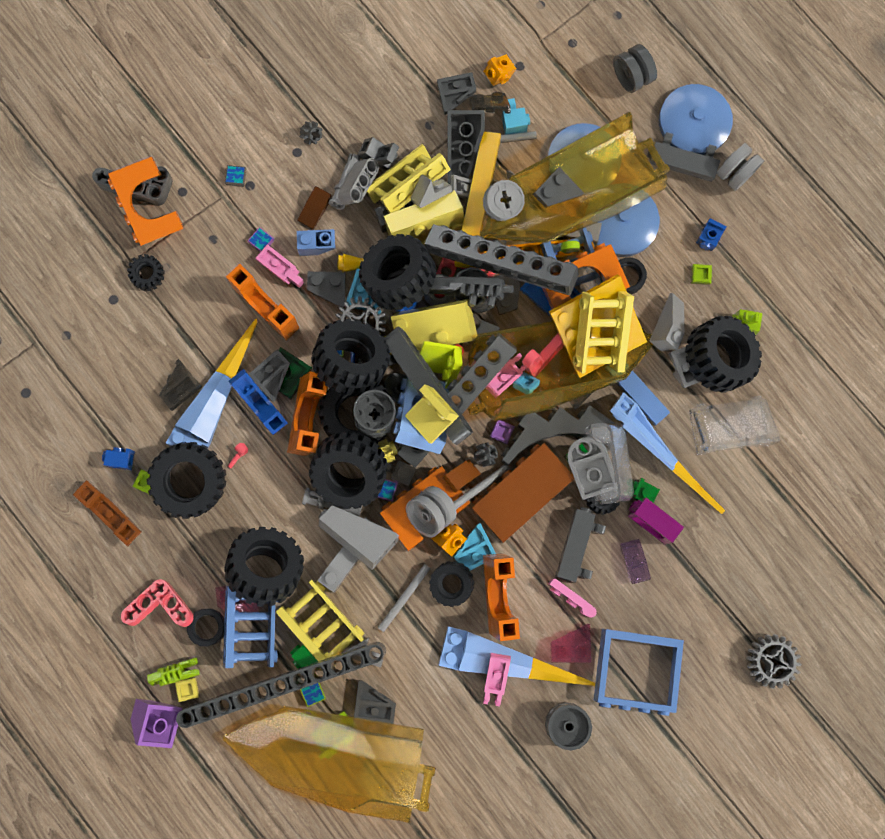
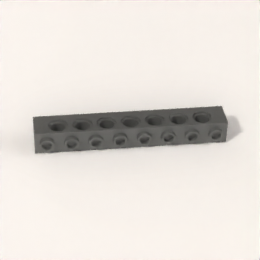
[424,224,579,296]
[397,333,517,468]

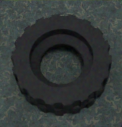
[429,561,475,607]

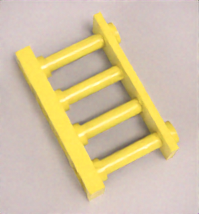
[367,144,451,214]
[573,291,634,374]
[276,580,365,667]

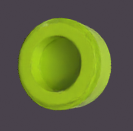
[560,241,580,253]

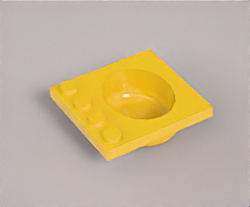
[549,274,647,378]

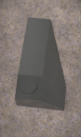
[447,110,485,184]

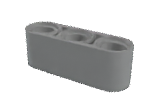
[338,158,379,205]

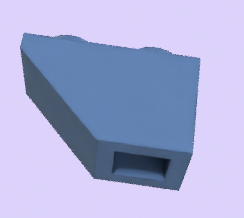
[297,229,335,256]

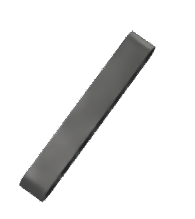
[385,326,473,445]

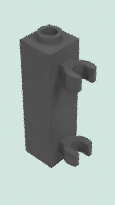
[647,132,721,182]
[555,507,606,583]

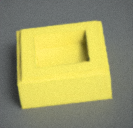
[175,678,199,702]

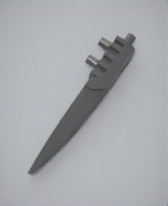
[429,277,513,308]

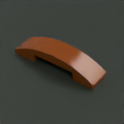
[73,480,142,546]

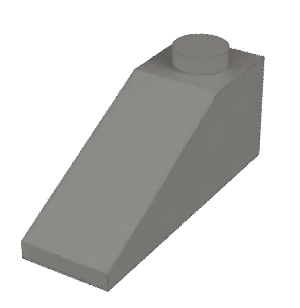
[649,293,685,351]

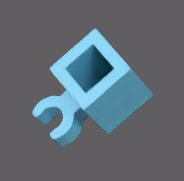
[502,98,530,135]

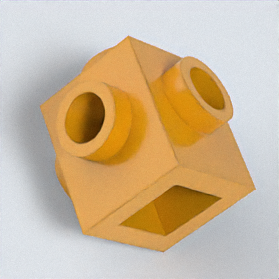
[483,54,516,86]
[431,524,467,557]

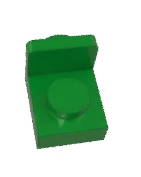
[630,478,660,503]

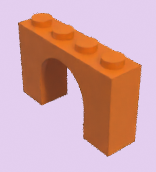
[107,157,184,246]
[542,243,630,309]
[226,264,299,341]
[287,371,327,456]
[380,466,470,552]
[483,553,520,641]

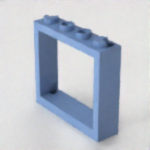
[593,629,684,716]

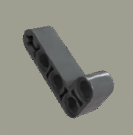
[92,166,173,206]

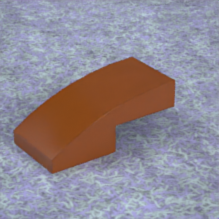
[443,459,481,493]

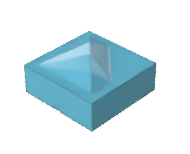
[513,372,540,396]

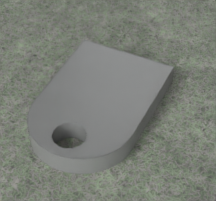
[568,437,620,500]

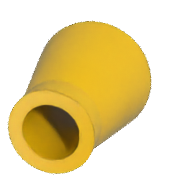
[337,253,364,272]

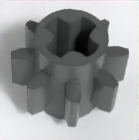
[299,121,323,145]
[474,442,498,467]

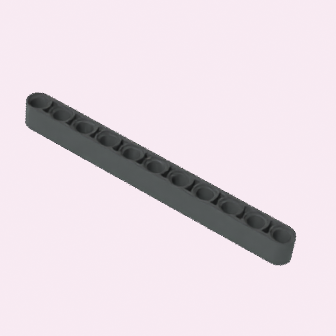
[176,642,386,728]

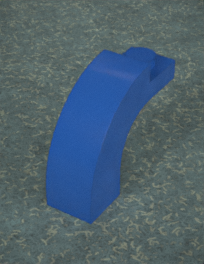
[228,369,288,435]

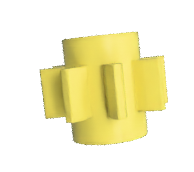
[378,439,398,464]

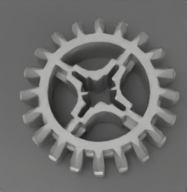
[335,296,386,337]
[746,634,802,689]

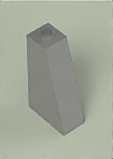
[318,505,399,570]

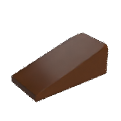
[297,186,332,230]

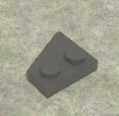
[354,680,396,724]

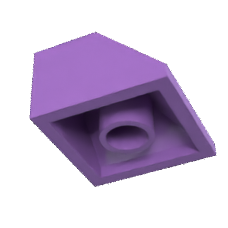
[131,699,182,748]

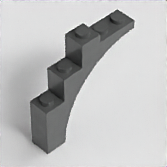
[501,405,627,465]

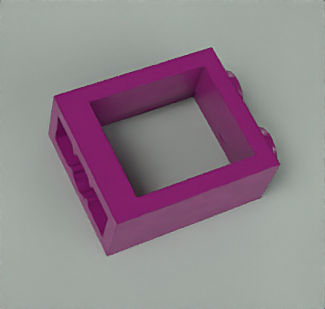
[628,498,684,545]

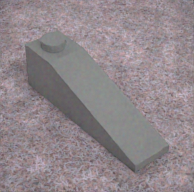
[318,518,371,593]

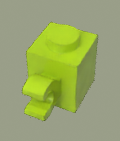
[732,309,762,335]

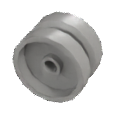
[717,143,764,191]
[406,486,457,537]

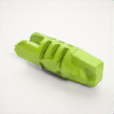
[147,658,200,686]

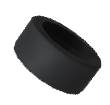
[619,257,647,294]
[187,609,224,647]

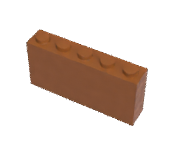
[472,443,575,543]

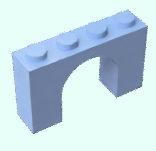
[393,377,452,454]

